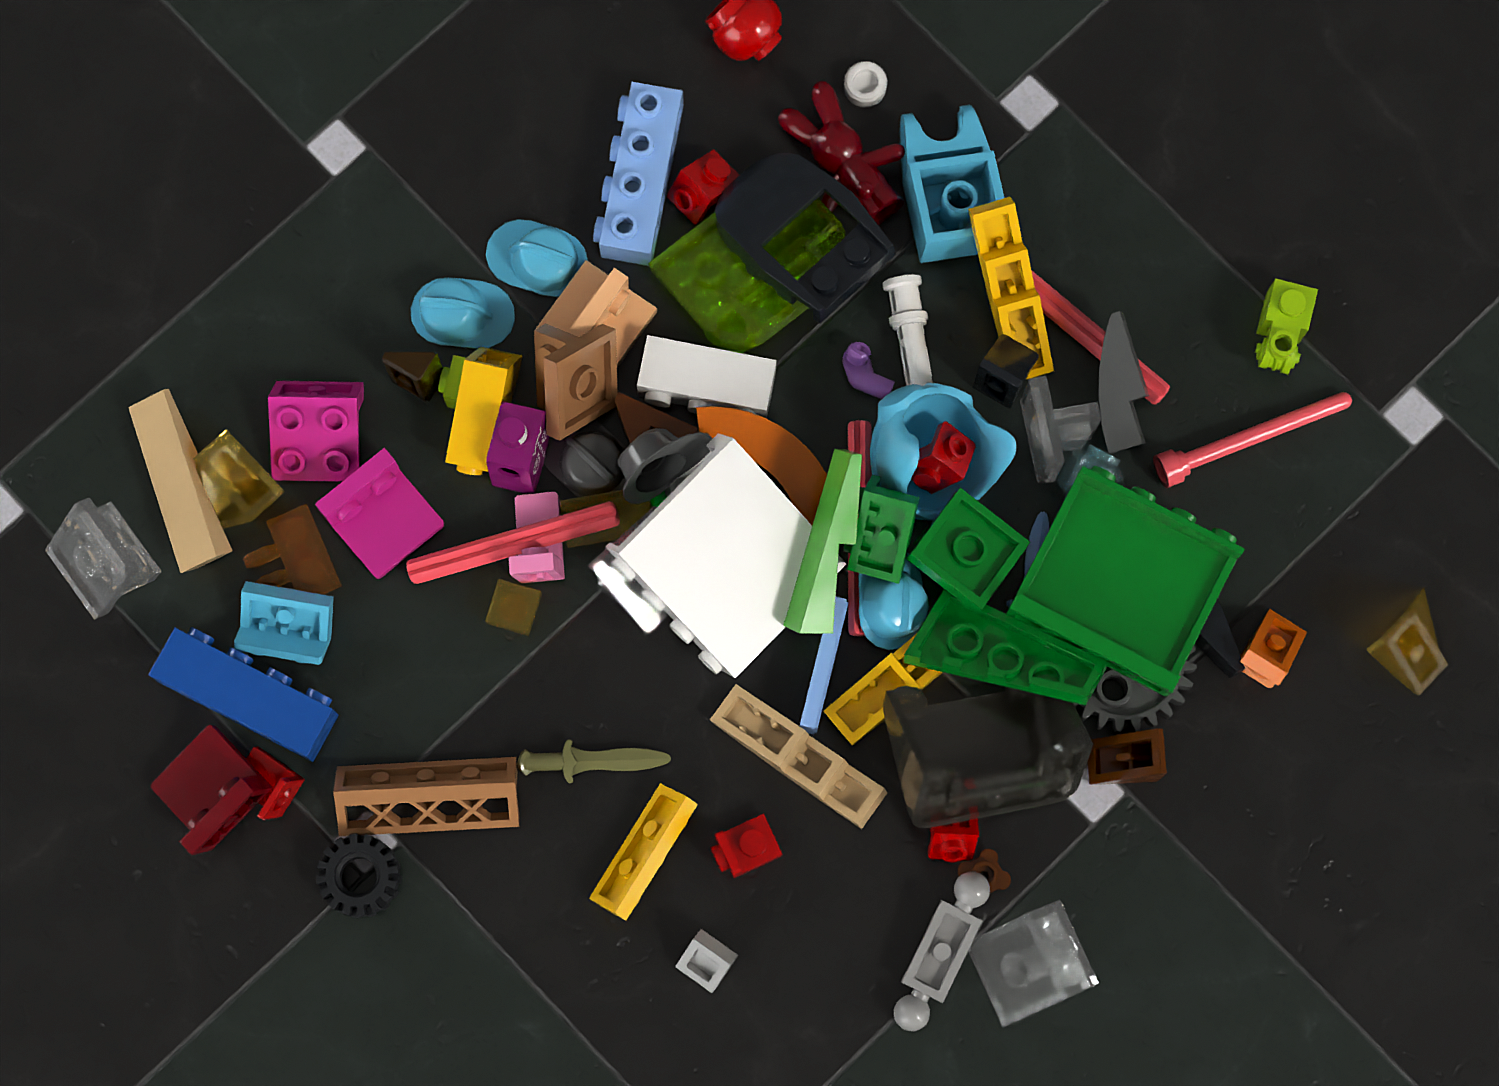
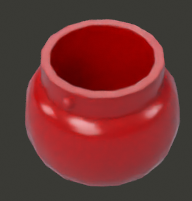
[705,0,782,61]

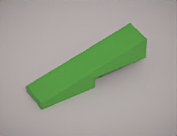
[783,449,862,634]

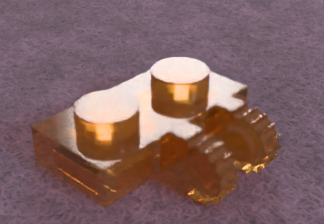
[243,504,342,595]

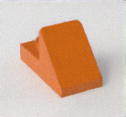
[1240,608,1307,688]

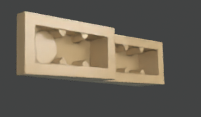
[128,389,233,573]

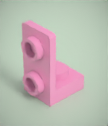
[509,492,565,584]

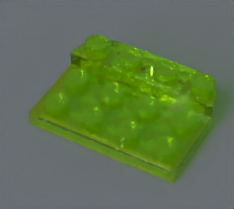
[648,198,846,353]

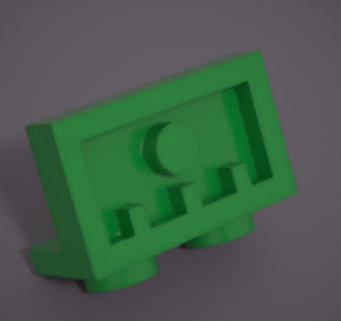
[843,474,920,584]

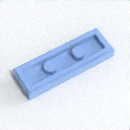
[800,597,849,735]

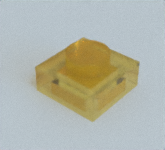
[485,579,542,636]

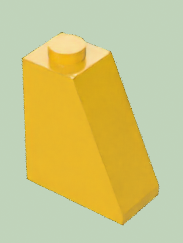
[445,346,522,475]

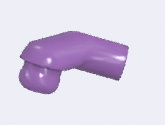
[842,342,895,400]

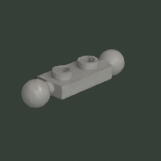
[894,871,990,1031]

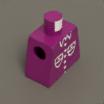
[486,401,550,494]

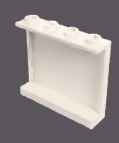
[606,433,846,678]

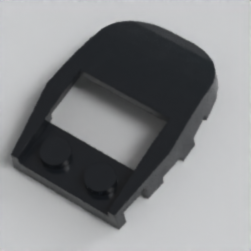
[715,153,896,323]

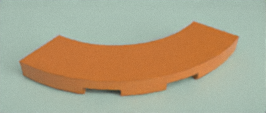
[696,406,827,525]

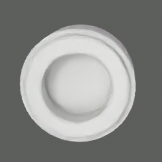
[844,61,887,107]

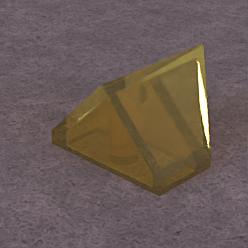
[193,429,285,529]
[1366,588,1448,696]

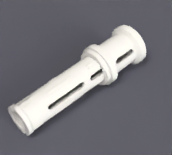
[883,275,933,386]

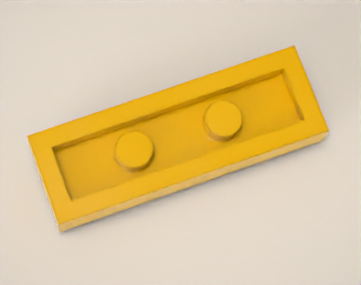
[589,783,698,920]

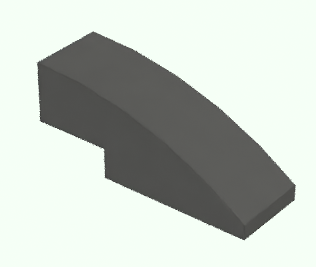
[1099,311,1149,454]

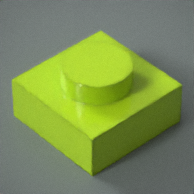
[438,355,466,409]

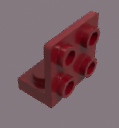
[151,725,273,855]

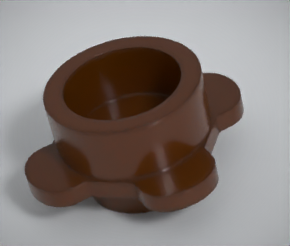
[957,849,1011,893]

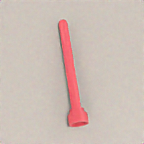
[1153,392,1352,488]

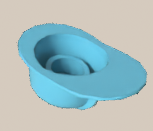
[486,220,588,297]
[411,277,515,349]
[858,553,929,650]

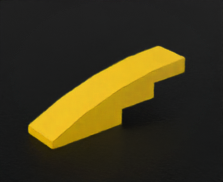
[968,197,1054,379]
[823,632,943,745]

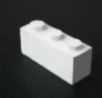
[637,335,777,418]

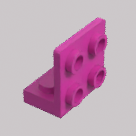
[268,381,364,481]
[315,448,444,579]

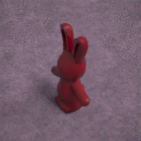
[778,81,905,225]

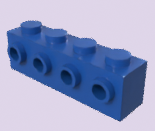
[148,627,339,762]

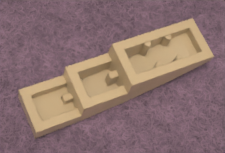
[710,684,887,829]

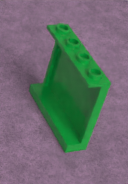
[1006,466,1245,697]

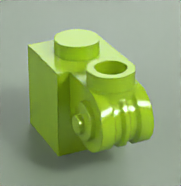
[1255,278,1318,375]

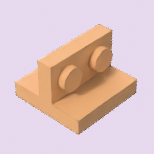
[536,260,657,367]

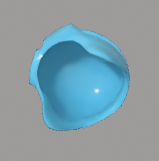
[870,382,1017,521]

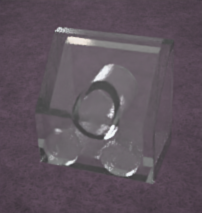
[968,900,1099,1027]

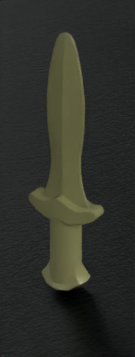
[517,739,671,783]

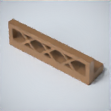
[333,757,519,836]

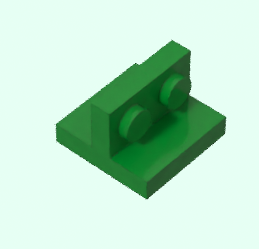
[906,487,1030,614]

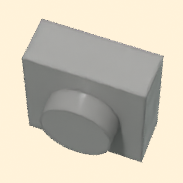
[675,929,738,993]

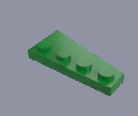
[904,589,1107,705]

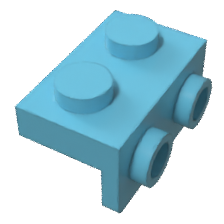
[234,581,334,665]

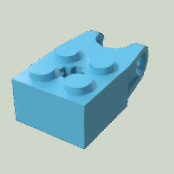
[900,105,1004,263]

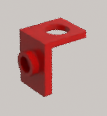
[246,747,305,820]

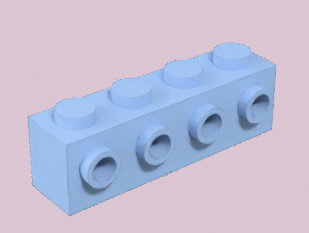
[593,82,683,266]

